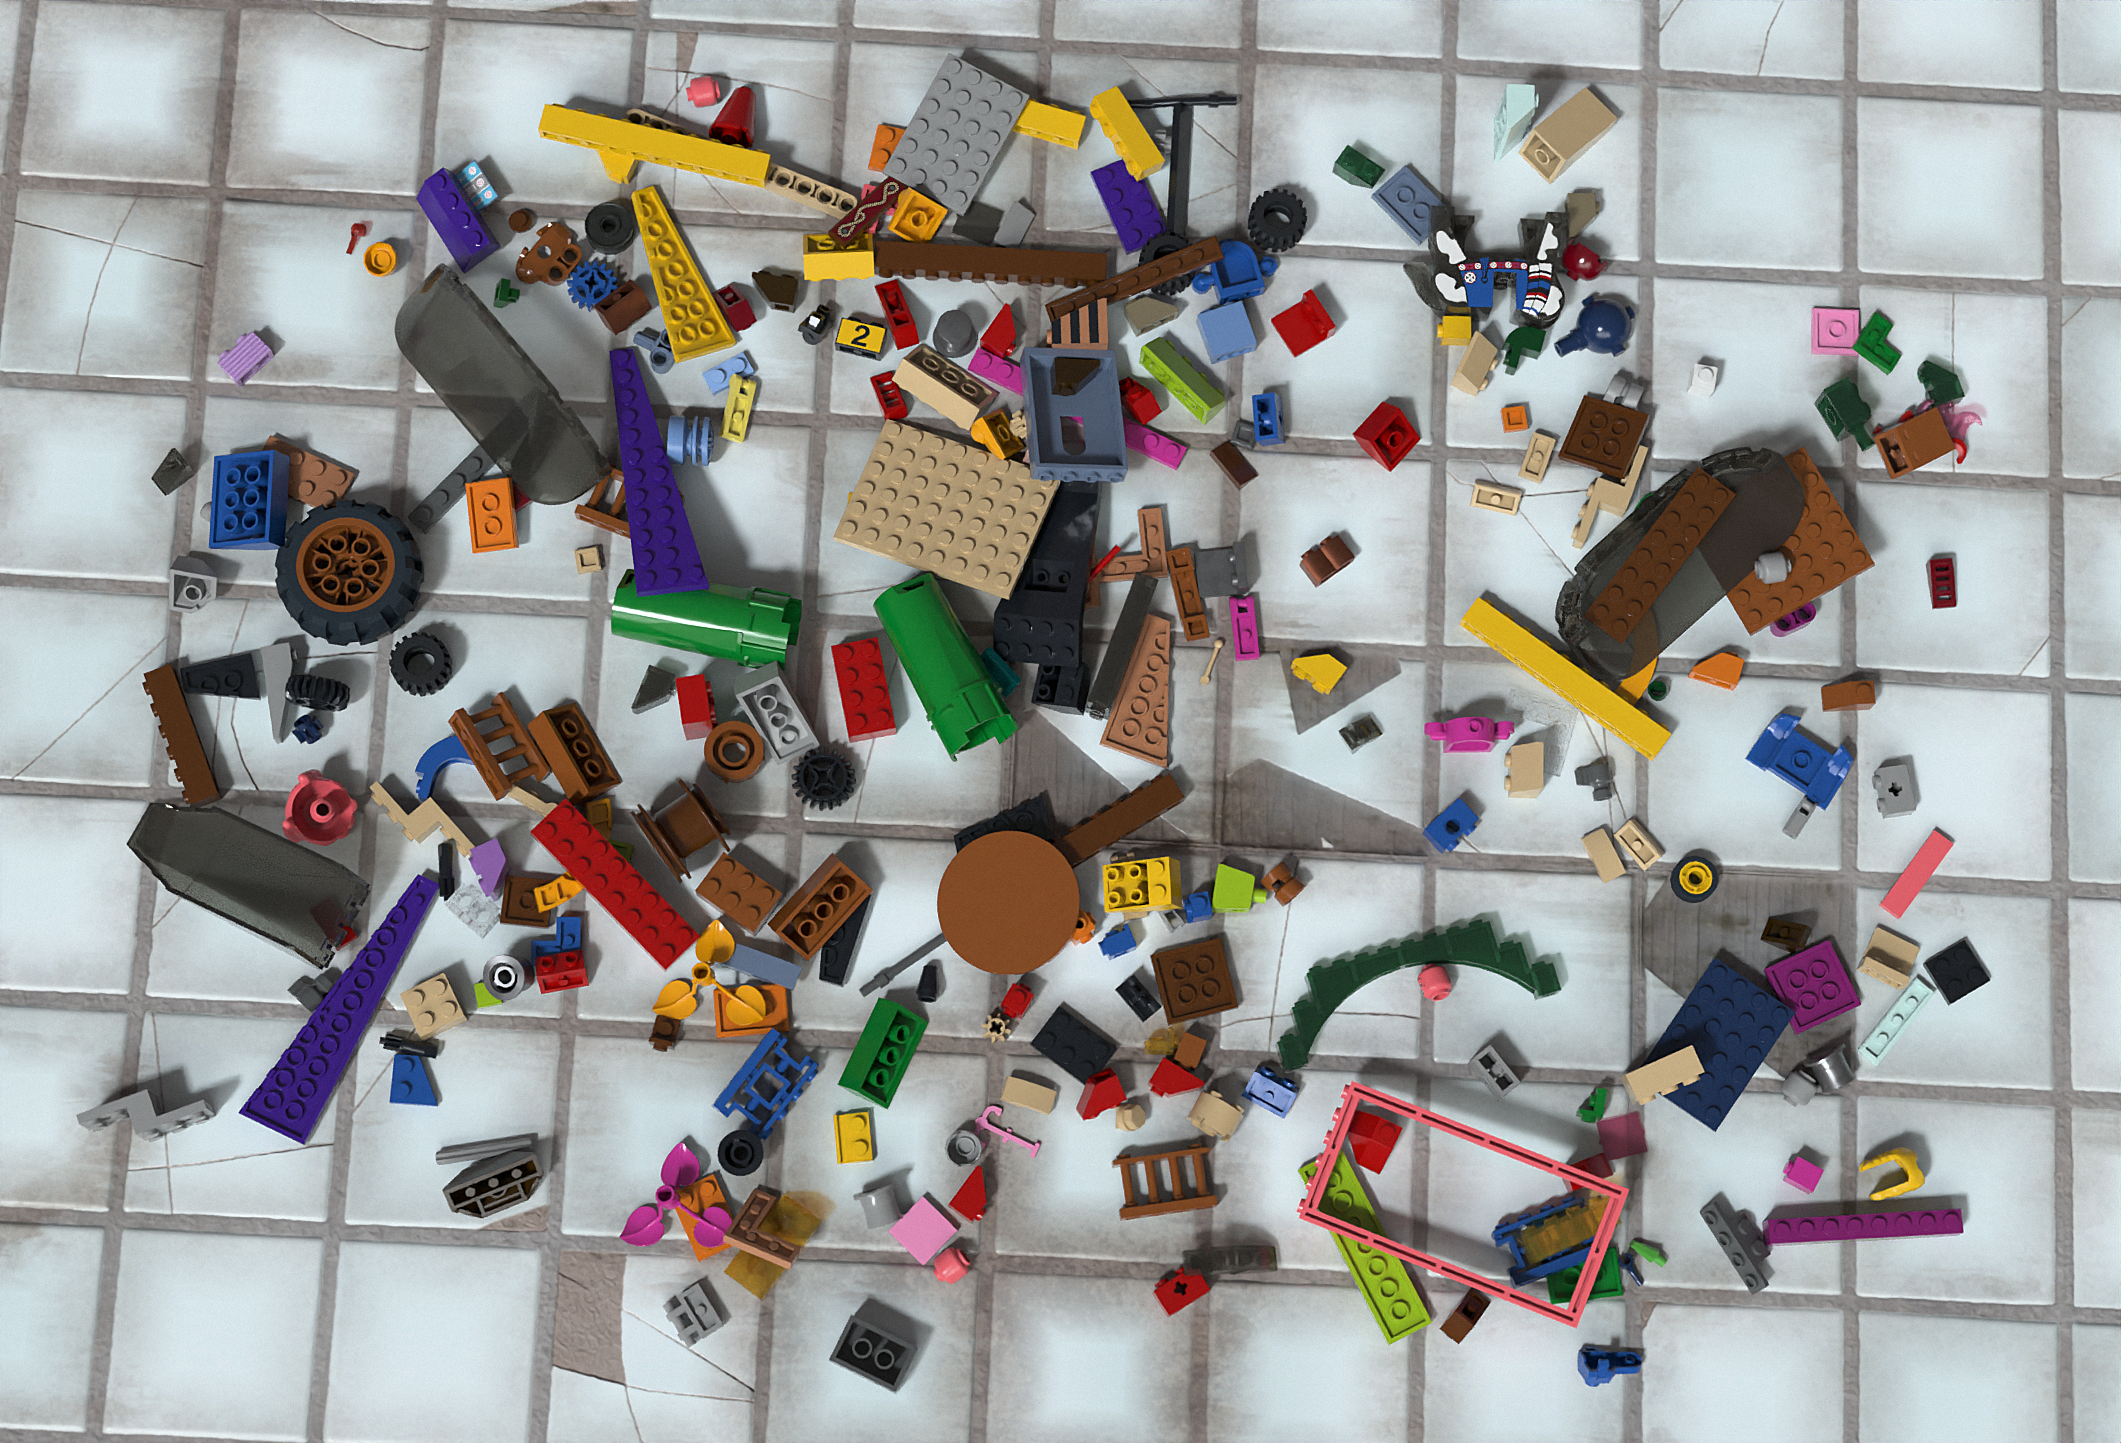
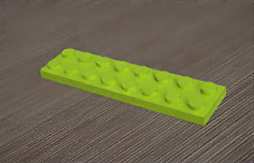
[1297,1149,1432,1346]

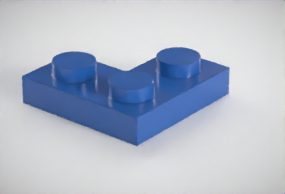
[531,917,582,966]

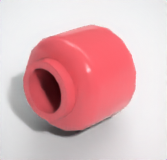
[686,76,720,108]
[1417,964,1452,1001]
[933,1247,971,1284]

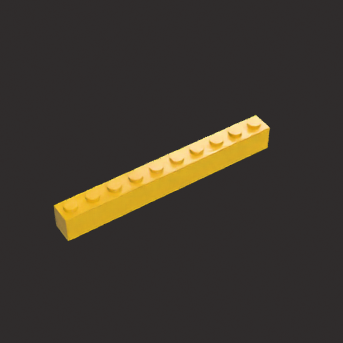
[538,103,772,188]
[1459,597,1672,761]

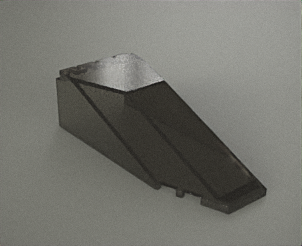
[126,802,371,970]

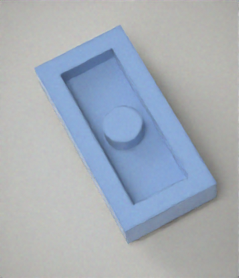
[702,352,754,396]

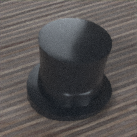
[717,1130,764,1176]

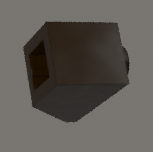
[752,271,799,313]

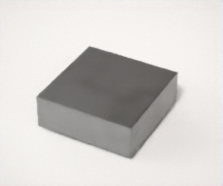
[1230,420,1255,451]

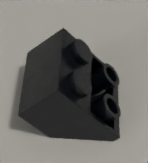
[1031,662,1093,716]

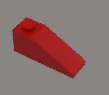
[874,279,920,350]

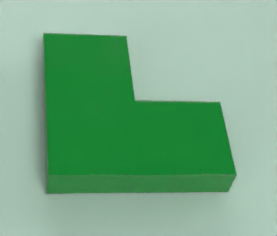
[1851,311,1901,375]

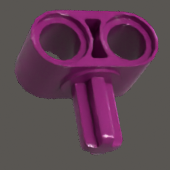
[1770,603,1816,637]

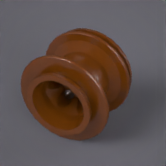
[630,777,731,883]

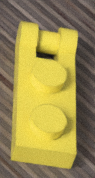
[719,374,756,443]

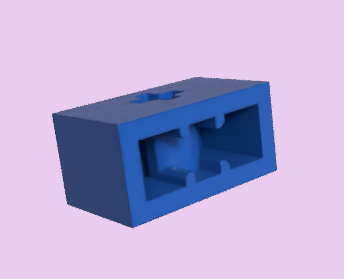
[1252,392,1285,446]

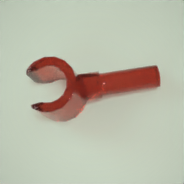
[346,223,366,255]

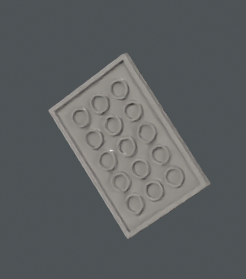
[883,53,1030,217]

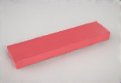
[1879,830,1954,919]

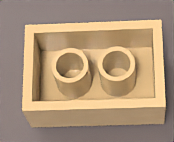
[1620,1045,1704,1105]

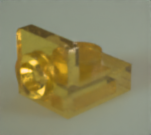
[1143,1027,1178,1055]

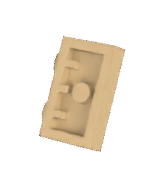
[1856,928,1919,991]

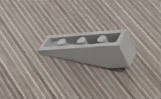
[261,642,299,744]

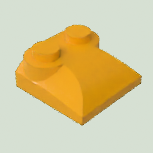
[887,187,948,243]
[971,408,1025,460]

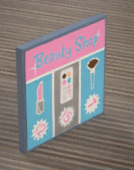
[456,159,500,213]

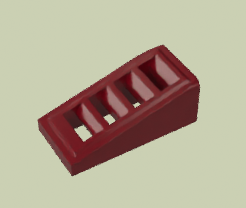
[1926,558,1956,609]

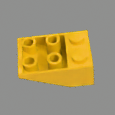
[1102,856,1182,913]

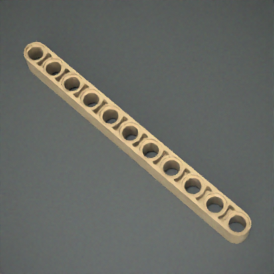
[624,109,858,219]

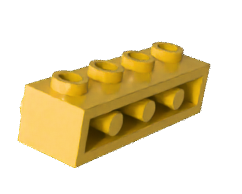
[1089,86,1165,182]

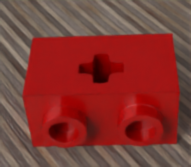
[1152,1265,1210,1318]

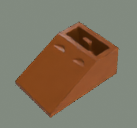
[1871,406,1955,480]

